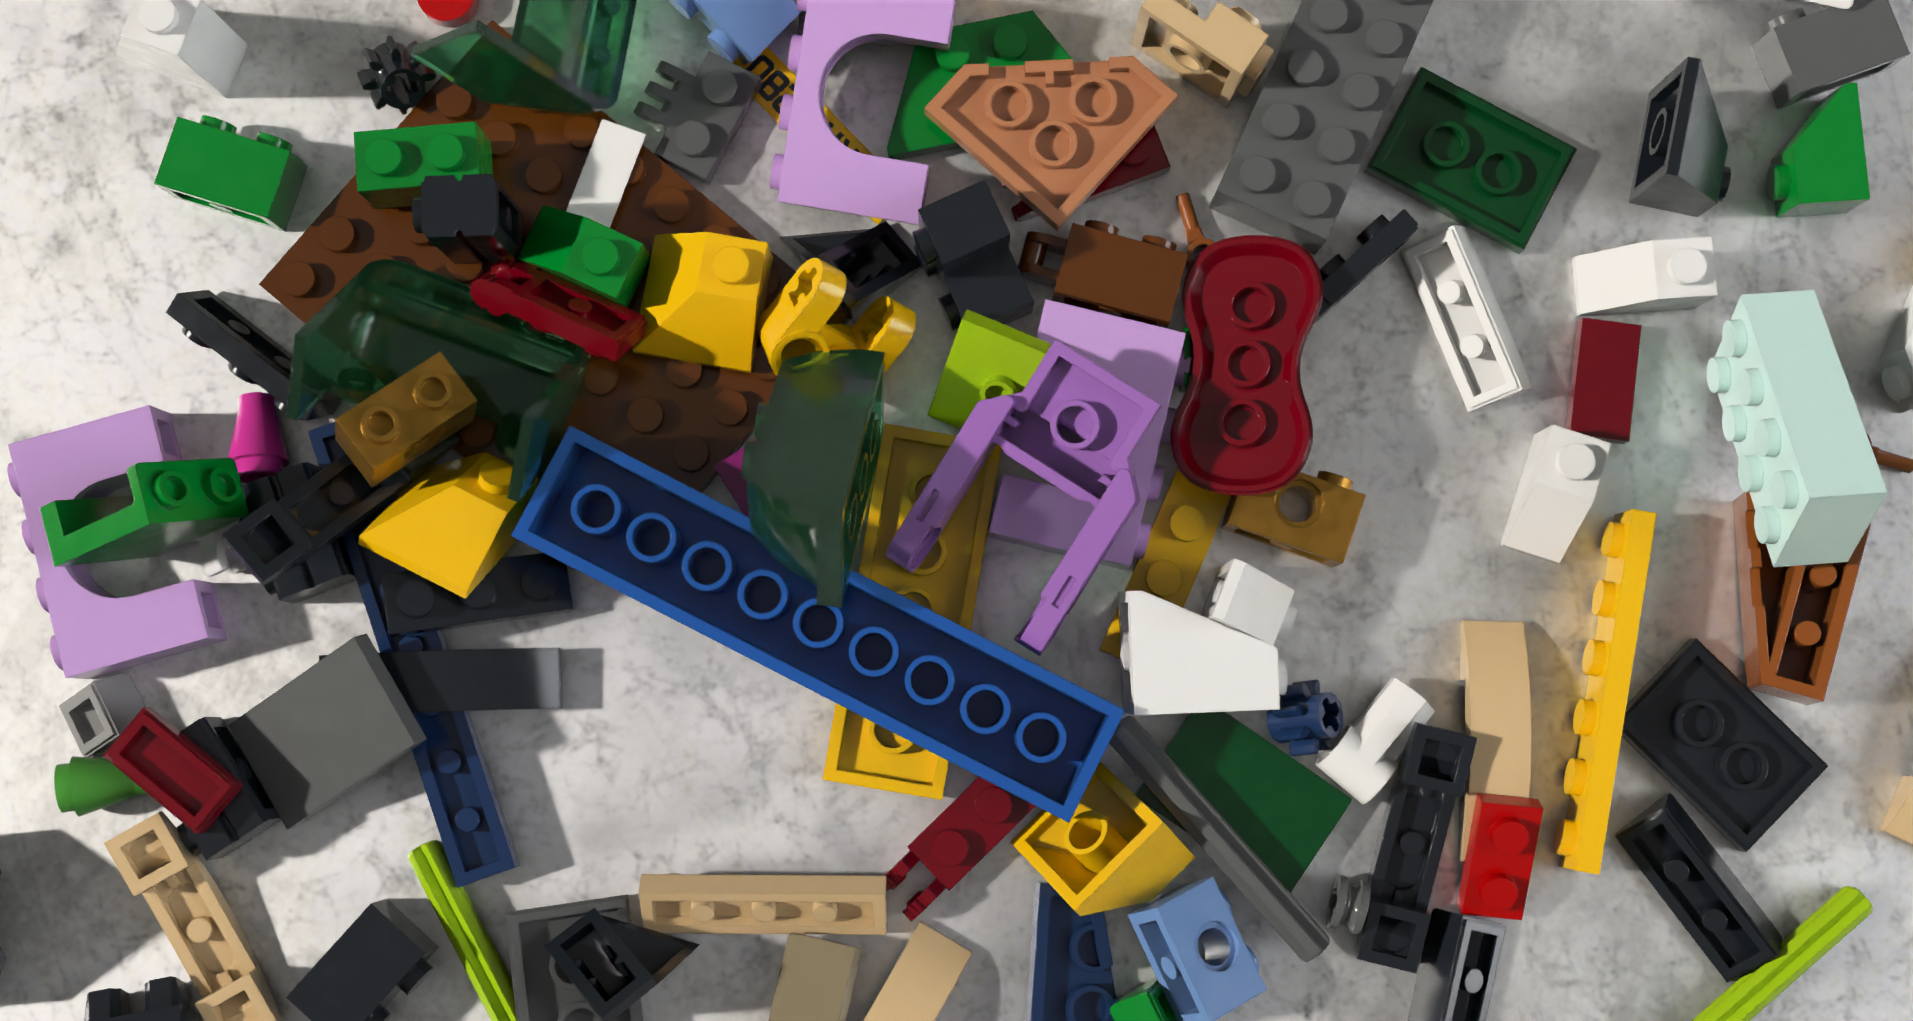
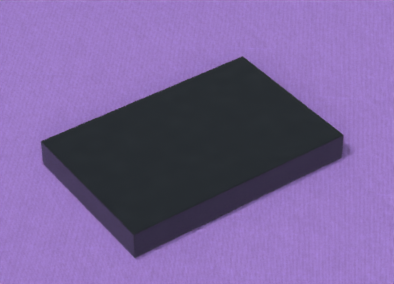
[1622,638,1828,852]

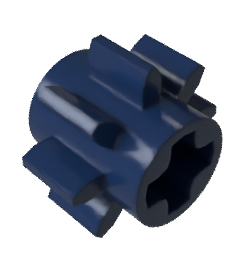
[1267,679,1343,756]

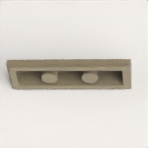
[768,932,862,1021]

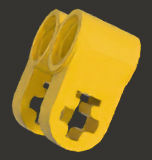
[757,258,916,406]

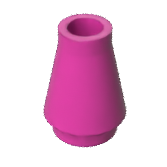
[228,392,289,483]

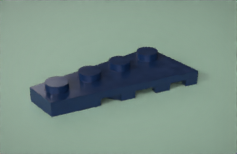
[1026,881,1119,1021]

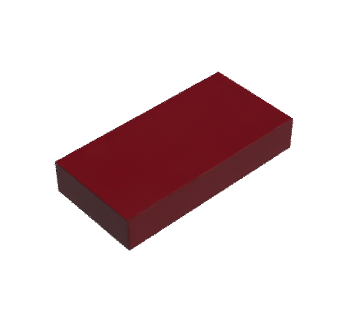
[1565,317,1642,444]
[103,707,244,834]

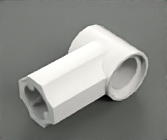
[1315,678,1435,805]

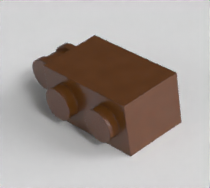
[1018,220,1188,328]

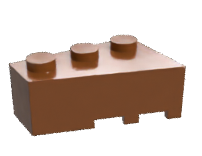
[1733,492,1871,705]

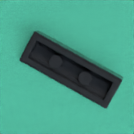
[1615,793,1782,983]
[1407,908,1506,1021]

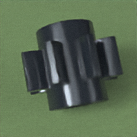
[357,36,437,115]

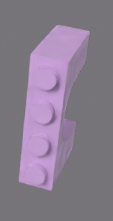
[770,0,957,226]
[988,299,1192,571]
[7,405,228,679]

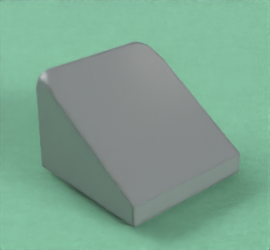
[59,673,145,757]

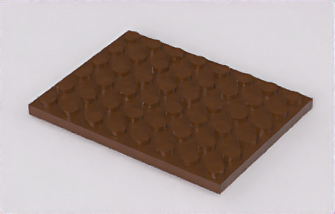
[259,20,850,493]

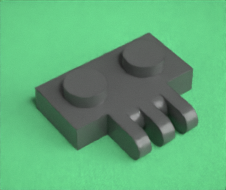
[633,51,763,185]

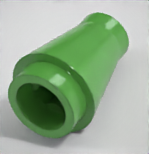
[54,756,149,817]

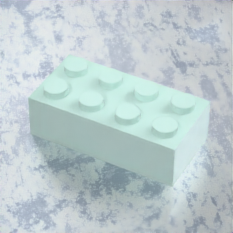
[1707,289,1888,567]

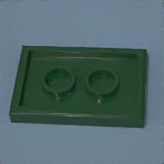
[1364,67,1577,254]
[1134,712,1353,893]

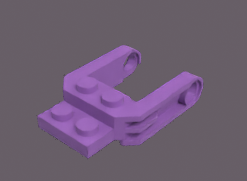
[885,339,1162,657]

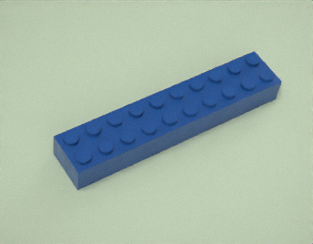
[511,426,1125,823]

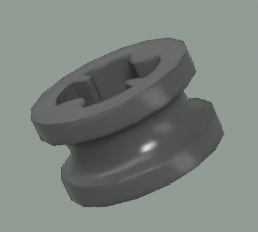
[1326,874,1371,935]

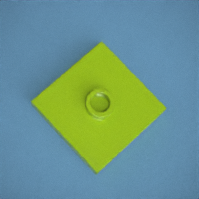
[927,309,1052,429]

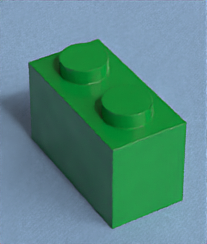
[154,115,308,232]
[354,121,493,209]

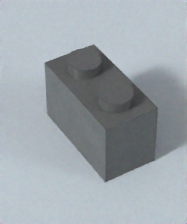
[1752,0,1910,109]

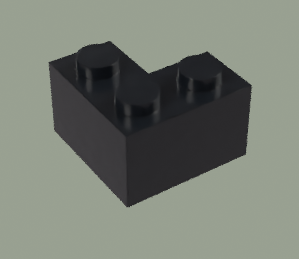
[912,180,1034,331]

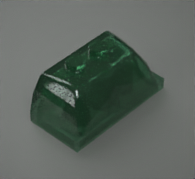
[742,349,885,608]

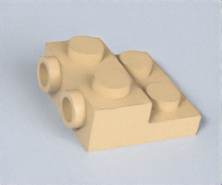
[1131,0,1275,109]

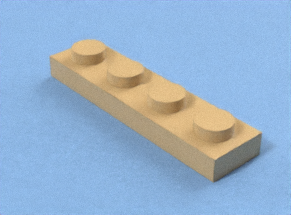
[639,873,887,935]

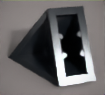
[780,221,921,324]
[545,907,700,1021]

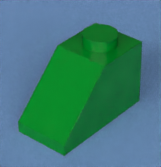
[1766,83,1870,218]
[517,205,651,308]

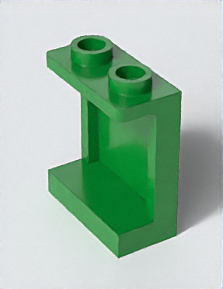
[40,458,249,567]

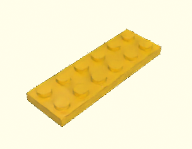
[822,423,1002,800]

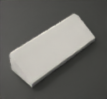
[1401,225,1532,412]

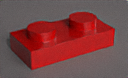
[1457,792,1544,920]

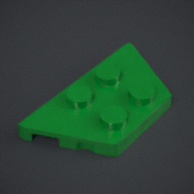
[887,10,1074,160]

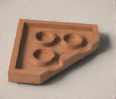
[924,56,1178,231]

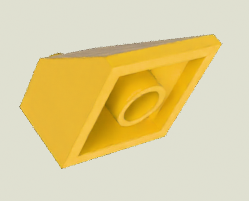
[633,232,773,374]
[358,452,538,599]
[1011,762,1195,916]

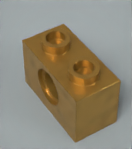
[335,352,477,487]
[1221,471,1366,568]

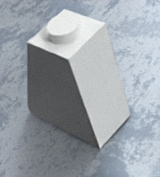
[115,0,249,98]
[1118,590,1288,715]

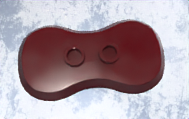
[1170,235,1323,496]

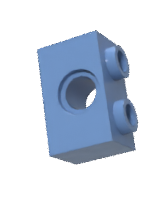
[1128,877,1267,1021]

